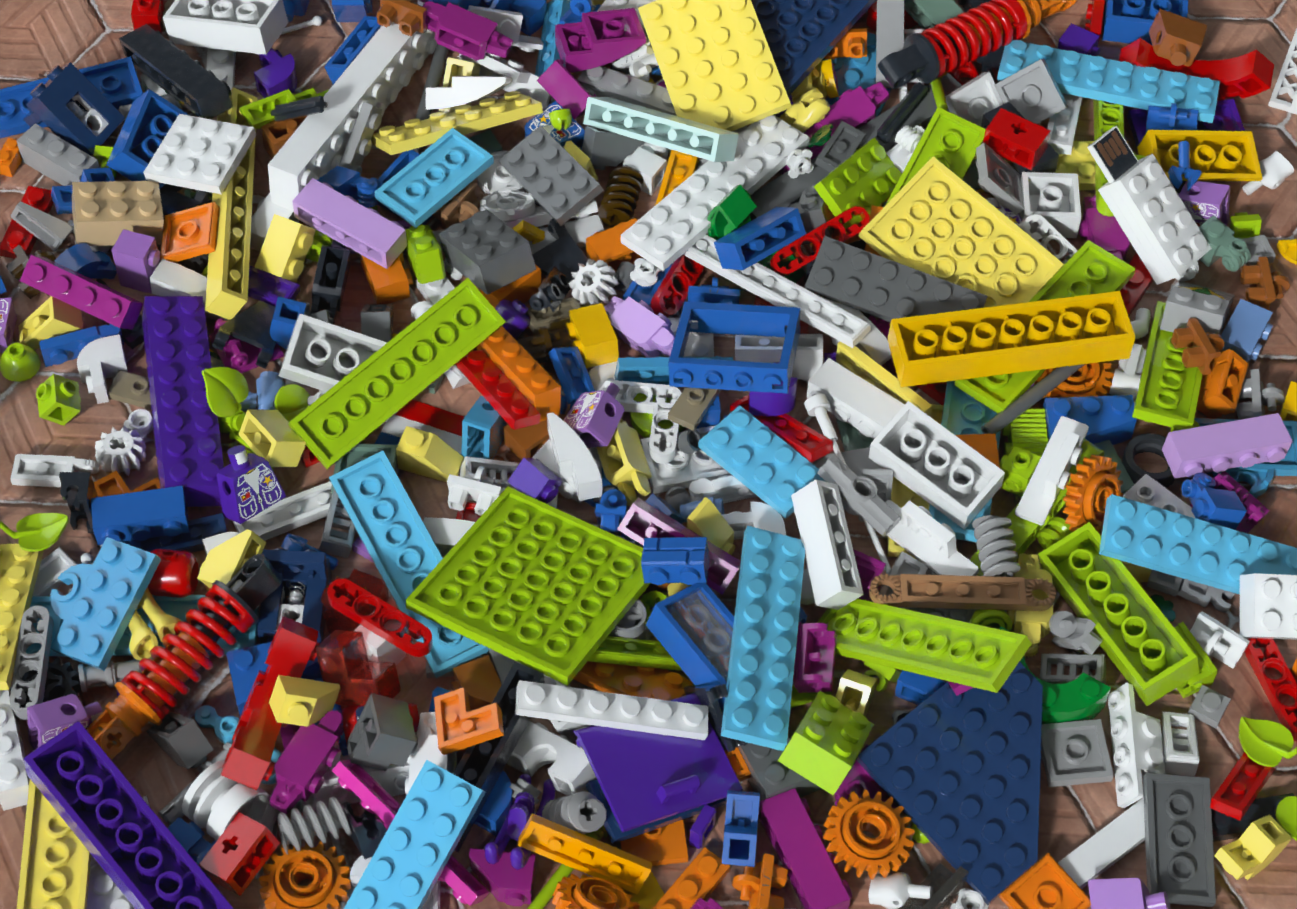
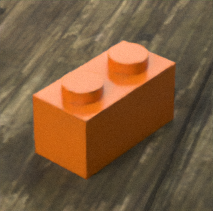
[0,137,22,177]

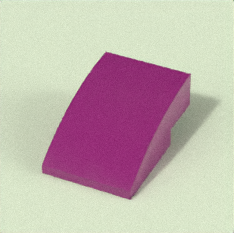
[555,8,646,73]

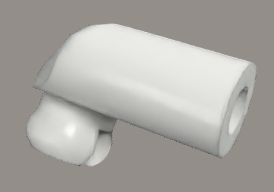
[1131,308,1151,340]

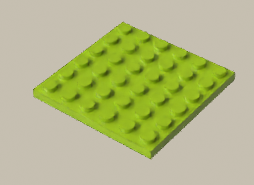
[406,487,650,686]

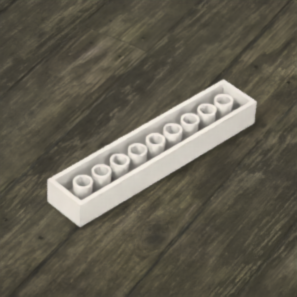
[268,0,437,211]

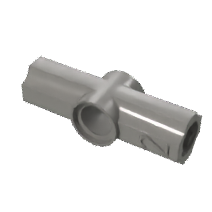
[817,455,901,537]

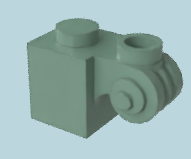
[1199,216,1251,272]

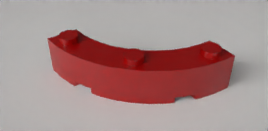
[1119,38,1274,101]
[221,616,321,790]

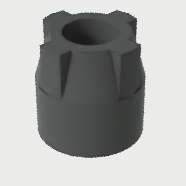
[613,262,635,292]

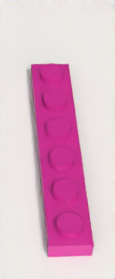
[332,759,490,906]

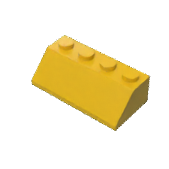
[1137,130,1263,181]

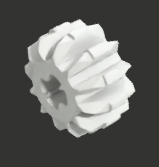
[568,259,619,307]
[95,426,146,476]

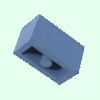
[1220,299,1274,364]

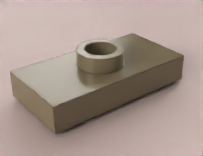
[526,297,582,334]
[107,370,152,410]
[668,387,721,431]

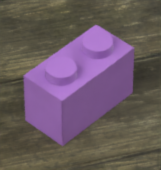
[111,229,160,294]

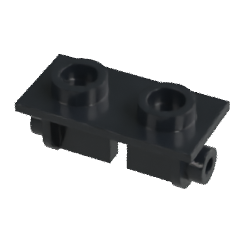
[529,265,570,312]

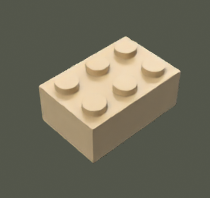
[72,181,164,246]

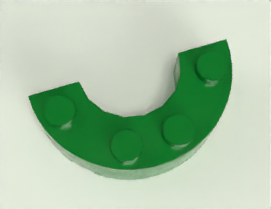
[707,184,805,283]
[999,626,1111,724]

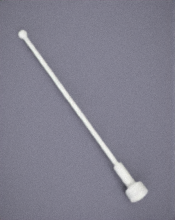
[804,394,891,574]

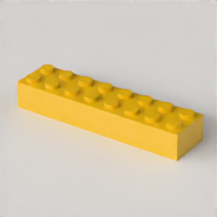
[887,291,1136,387]

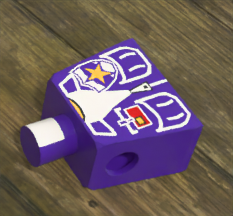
[217,445,286,524]

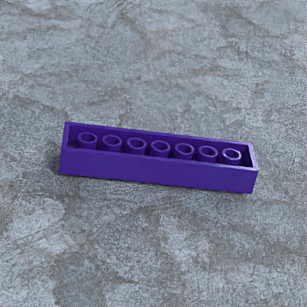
[142,296,224,507]
[23,721,234,909]

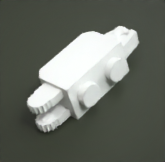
[405,712,457,795]

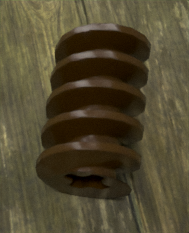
[598,167,643,228]

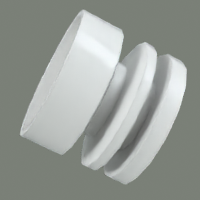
[182,760,270,841]

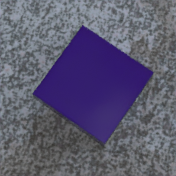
[689,804,716,849]

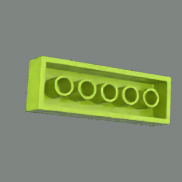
[1038,522,1199,706]

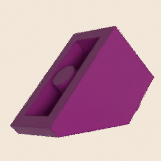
[469,848,536,906]

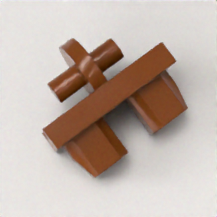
[377,0,427,37]
[1240,257,1290,311]
[1171,318,1225,375]

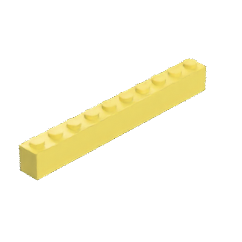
[205,87,257,320]

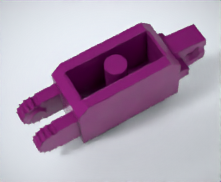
[422,1,513,61]
[804,82,889,136]
[1079,196,1130,262]
[269,710,344,814]

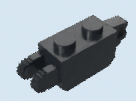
[310,239,351,324]

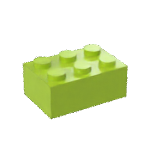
[778,691,874,796]

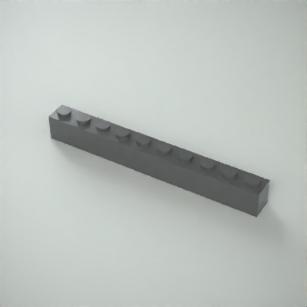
[750,73,962,221]

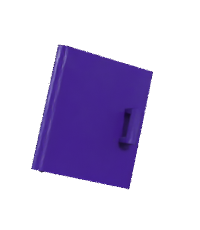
[573,693,743,833]

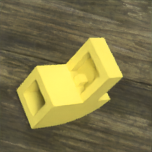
[1214,814,1292,880]

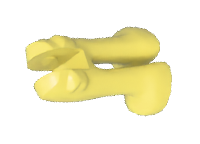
[750,88,830,133]
[128,588,181,660]

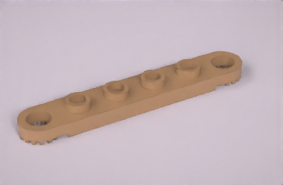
[869,574,1056,611]

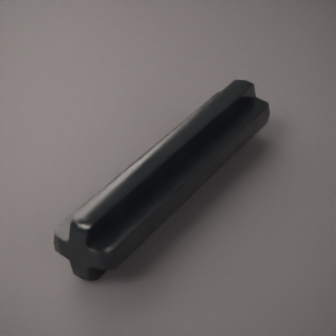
[876,82,928,143]
[271,96,328,122]

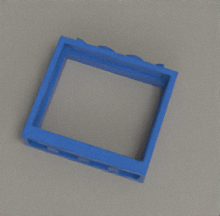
[668,301,801,394]

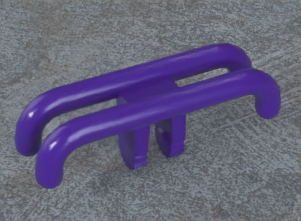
[485,774,556,870]

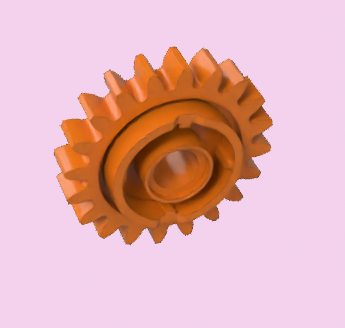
[1034,362,1114,398]
[1063,454,1123,536]
[823,790,915,880]
[259,841,352,909]
[552,873,640,909]

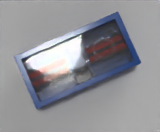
[646,583,734,714]

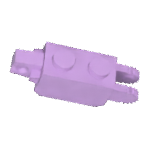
[604,296,675,358]

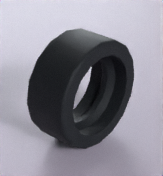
[1122,433,1175,488]

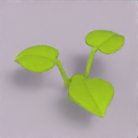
[202,367,311,472]
[0,513,69,552]
[1239,716,1297,841]

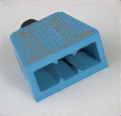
[461,396,507,460]

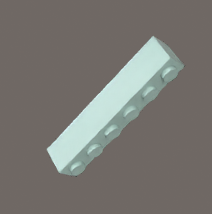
[583,97,739,162]

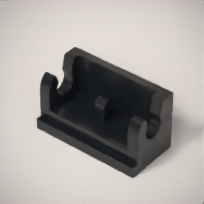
[59,472,98,533]
[342,801,387,859]

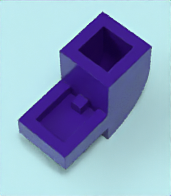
[254,47,297,98]
[749,362,798,416]

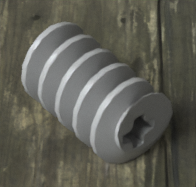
[972,515,1021,577]
[542,791,607,834]
[278,797,351,855]

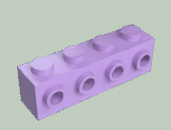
[292,178,407,269]
[1162,413,1293,478]

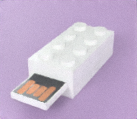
[1087,126,1212,285]

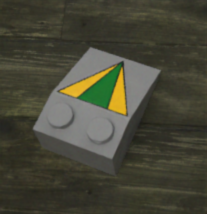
[1160,281,1235,335]

